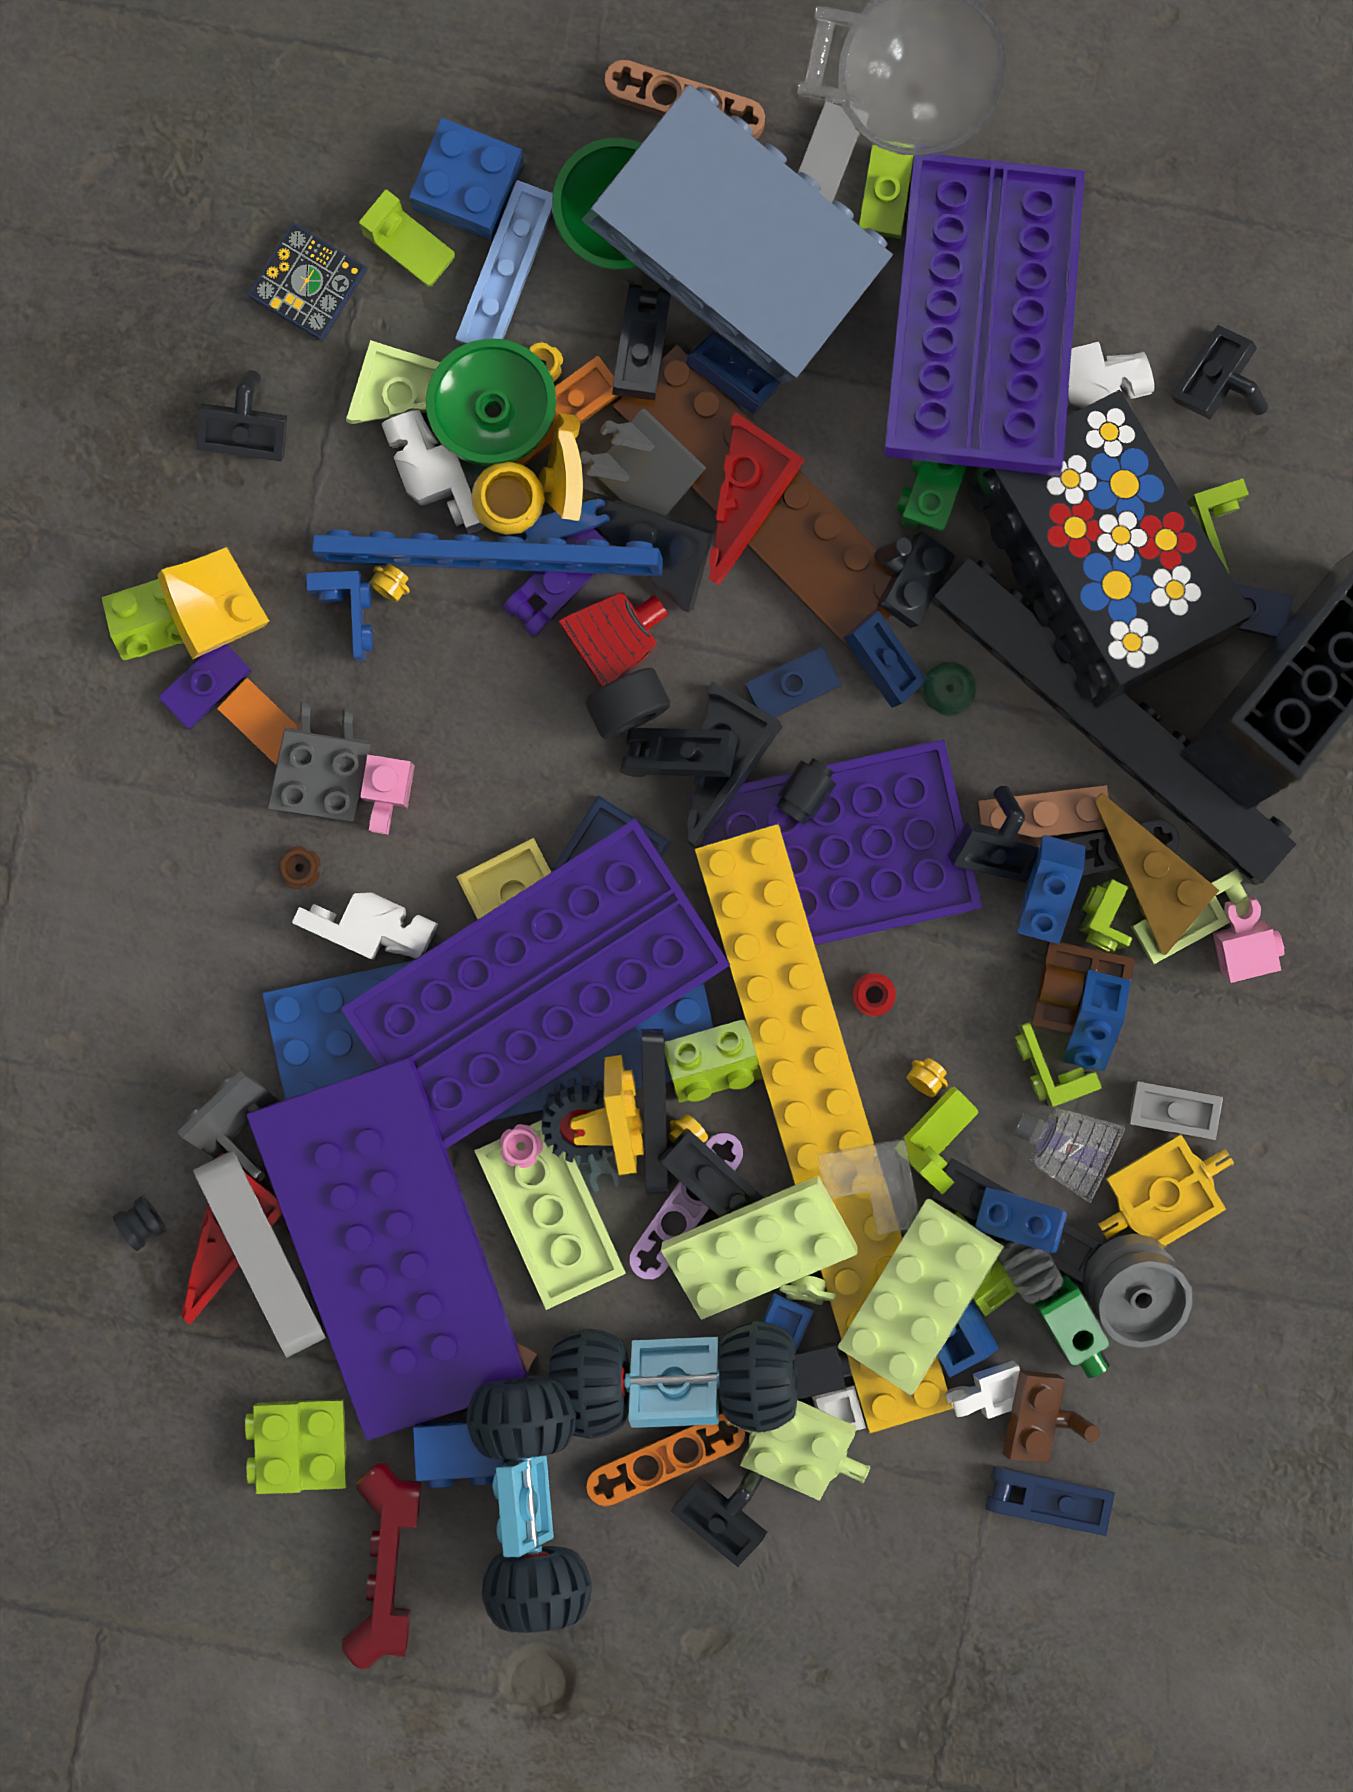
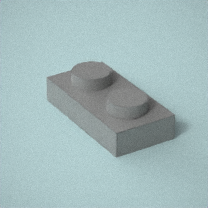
[1128,1081,1223,1140]

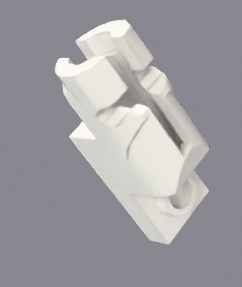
[1067,342,1154,411]
[382,410,484,534]
[292,893,438,960]

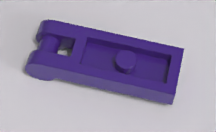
[502,528,611,638]

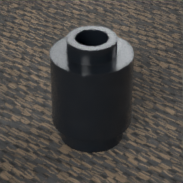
[775,758,837,826]

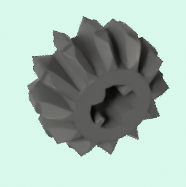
[999,1239,1063,1304]

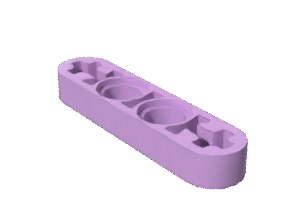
[630,1133,743,1279]

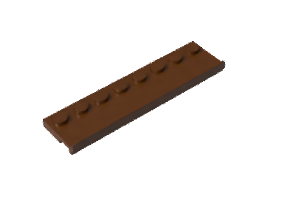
[612,345,893,653]

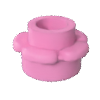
[500,1125,543,1168]

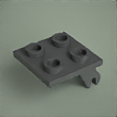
[579,408,706,516]
[268,702,371,822]
[177,1070,279,1182]

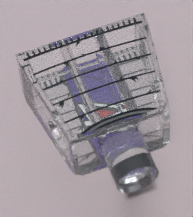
[1013,1107,1126,1203]

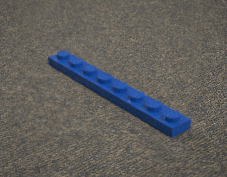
[313,529,663,576]

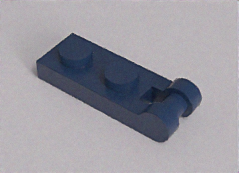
[985,1466,1115,1536]

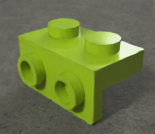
[102,579,184,660]
[1079,880,1132,952]
[664,1020,762,1103]

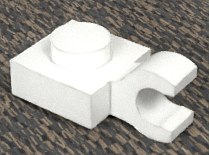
[945,1360,1020,1419]

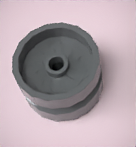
[1083,1234,1193,1348]

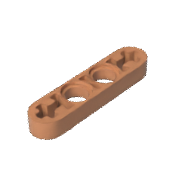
[605,60,765,139]

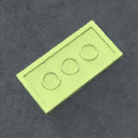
[475,1120,626,1310]
[661,1176,858,1320]
[838,1199,1004,1395]

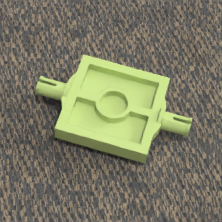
[727,1400,870,1501]

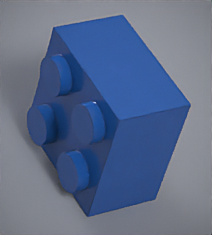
[409,118,524,241]

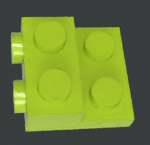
[245,1399,347,1494]

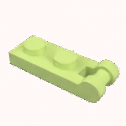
[1131,869,1252,964]

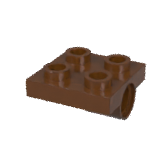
[1031,941,1135,1043]

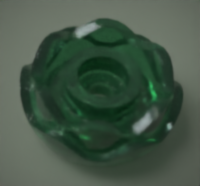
[923,662,976,716]

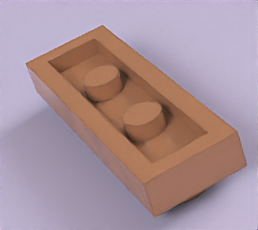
[977,785,1109,838]

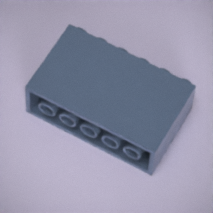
[581,84,893,385]

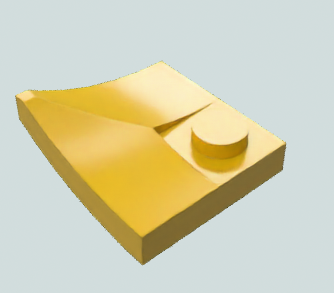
[539,413,583,521]
[158,547,269,659]

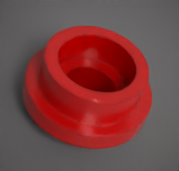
[852,973,896,1016]

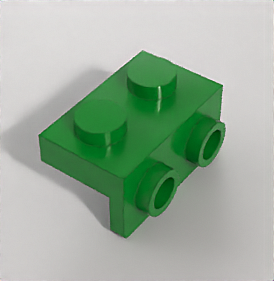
[896,460,967,531]

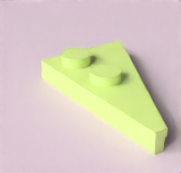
[346,340,440,424]

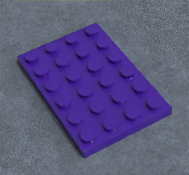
[691,739,982,961]

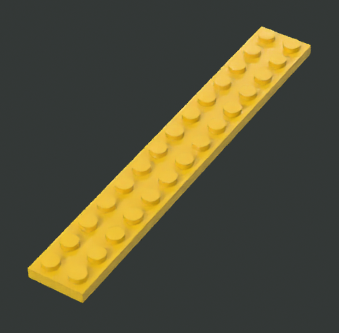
[695,824,953,1433]

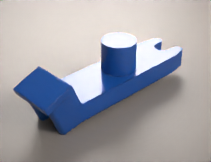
[507,499,610,544]

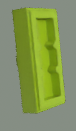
[859,145,915,239]

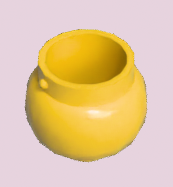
[471,461,545,535]

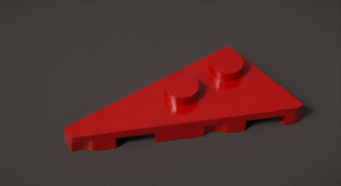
[708,412,805,586]
[181,1153,282,1324]

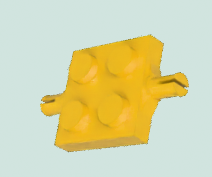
[1098,1134,1234,1246]

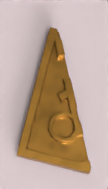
[1094,793,1220,955]

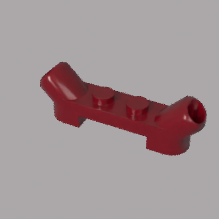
[342,1463,422,1670]

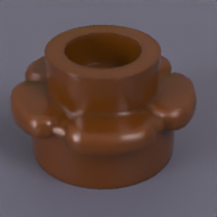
[278,846,321,889]

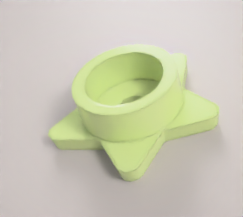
[780,1276,836,1305]

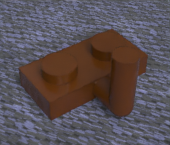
[1003,1371,1100,1463]

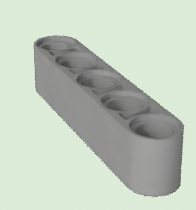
[193,1150,326,1358]

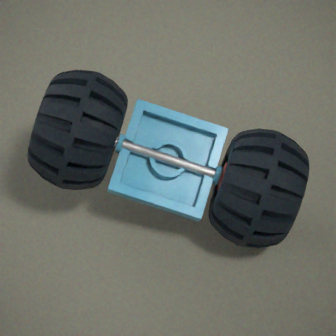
[549,1321,798,1439]
[467,1376,592,1633]

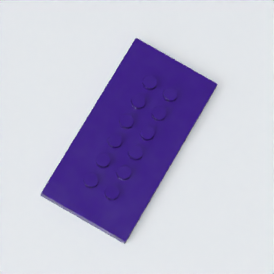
[884,152,1085,476]
[341,818,730,1149]
[246,1056,528,1441]

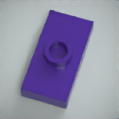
[158,644,252,730]

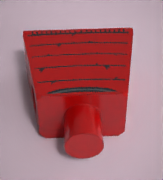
[559,592,669,687]

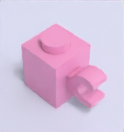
[360,755,415,835]
[1213,896,1284,983]

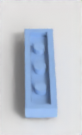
[455,180,552,345]

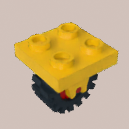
[541,1055,644,1175]

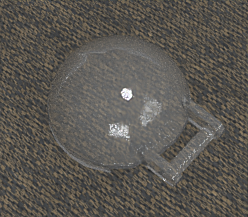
[797,0,1006,156]

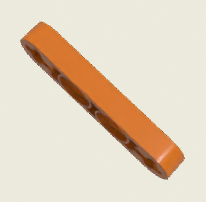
[586,1411,745,1506]

